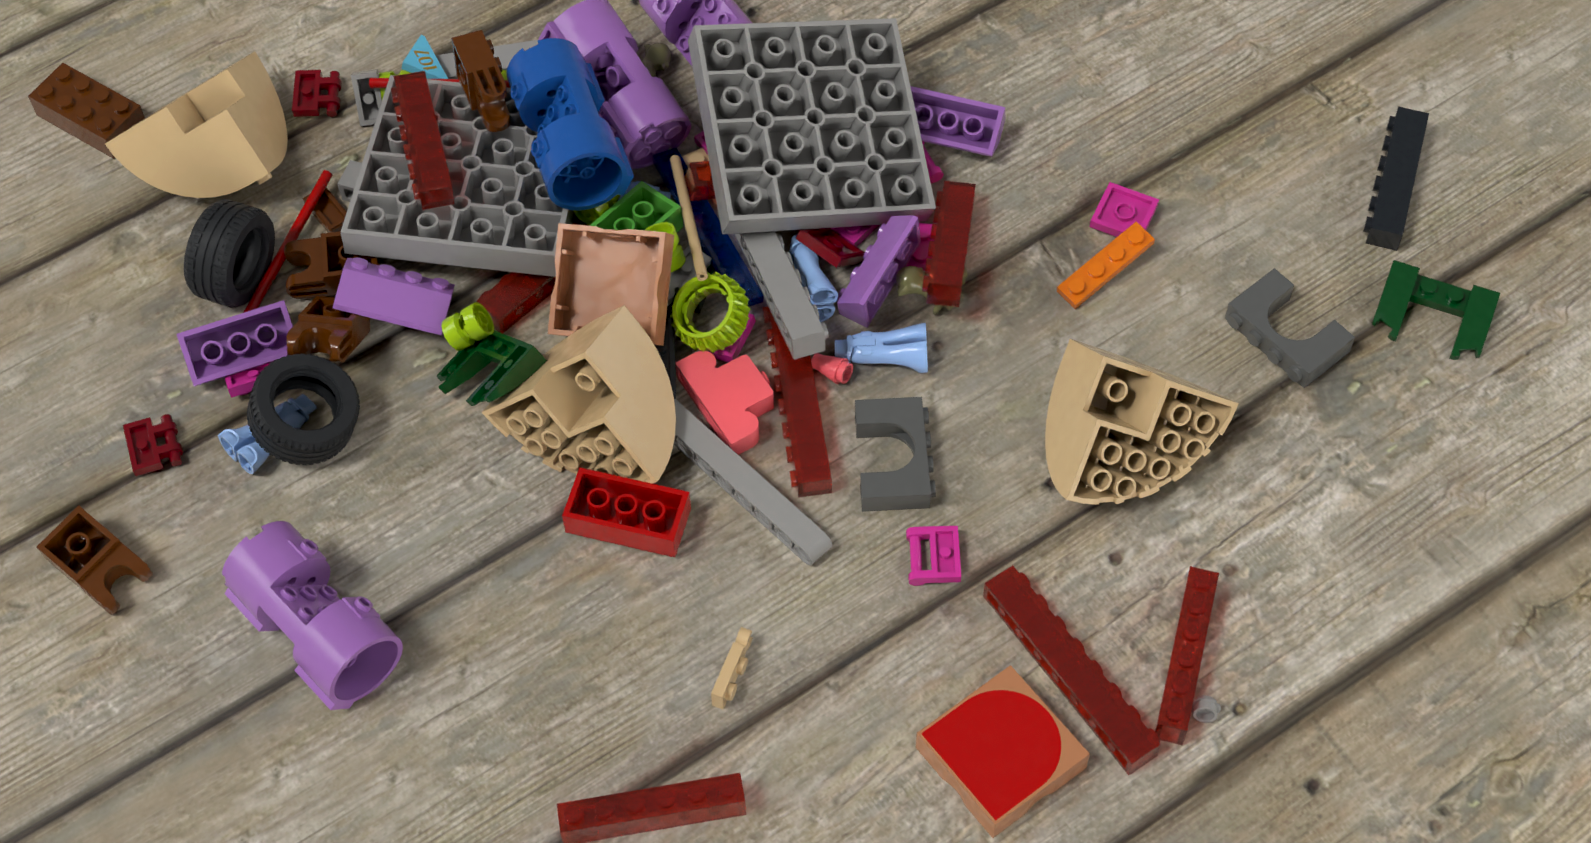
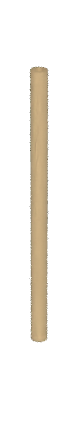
[670,155,708,281]

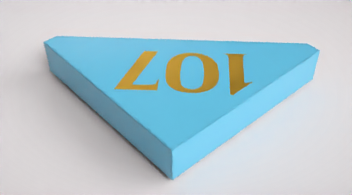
[401,35,448,79]

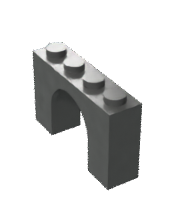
[1225,268,1355,388]
[855,397,936,512]

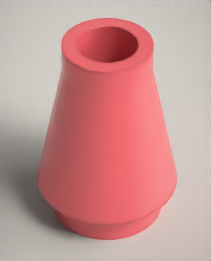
[810,353,853,384]

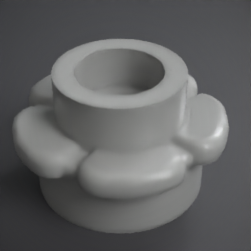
[1191,695,1221,723]

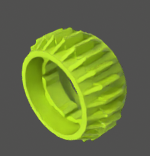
[670,272,751,353]

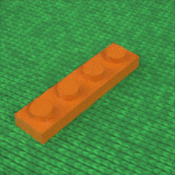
[1057,222,1155,309]

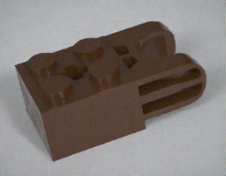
[451,30,510,132]
[284,231,381,299]
[286,296,370,362]
[36,505,153,615]

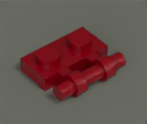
[292,70,342,117]
[123,414,183,476]

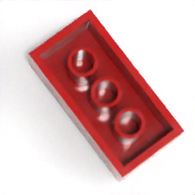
[562,467,691,557]

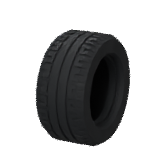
[184,199,275,308]
[247,354,360,465]

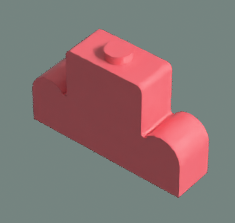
[675,351,774,455]

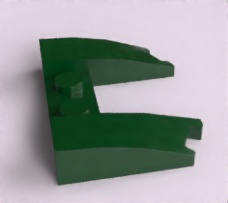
[1372,260,1500,360]
[437,330,547,406]

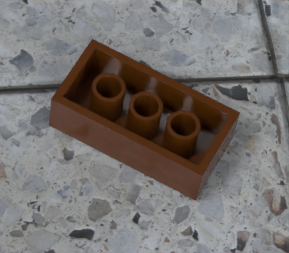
[28,63,145,159]

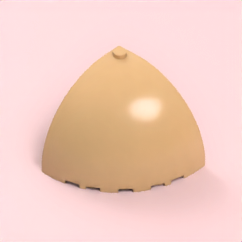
[105,51,288,198]
[482,305,676,484]
[1045,339,1239,505]

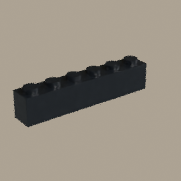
[1363,106,1429,251]

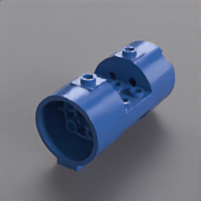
[507,38,634,210]

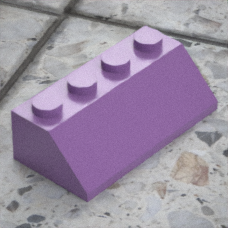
[910,86,1006,157]
[836,215,921,328]
[333,258,455,335]
[177,300,293,387]

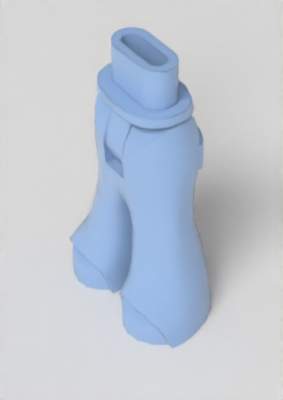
[789,234,838,322]
[835,323,928,373]
[218,394,317,474]

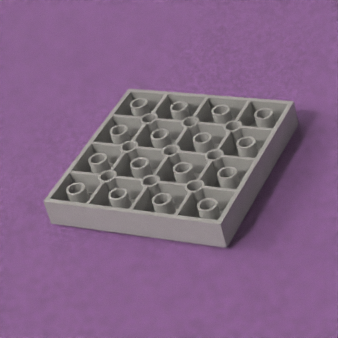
[688,18,936,234]
[341,75,574,277]

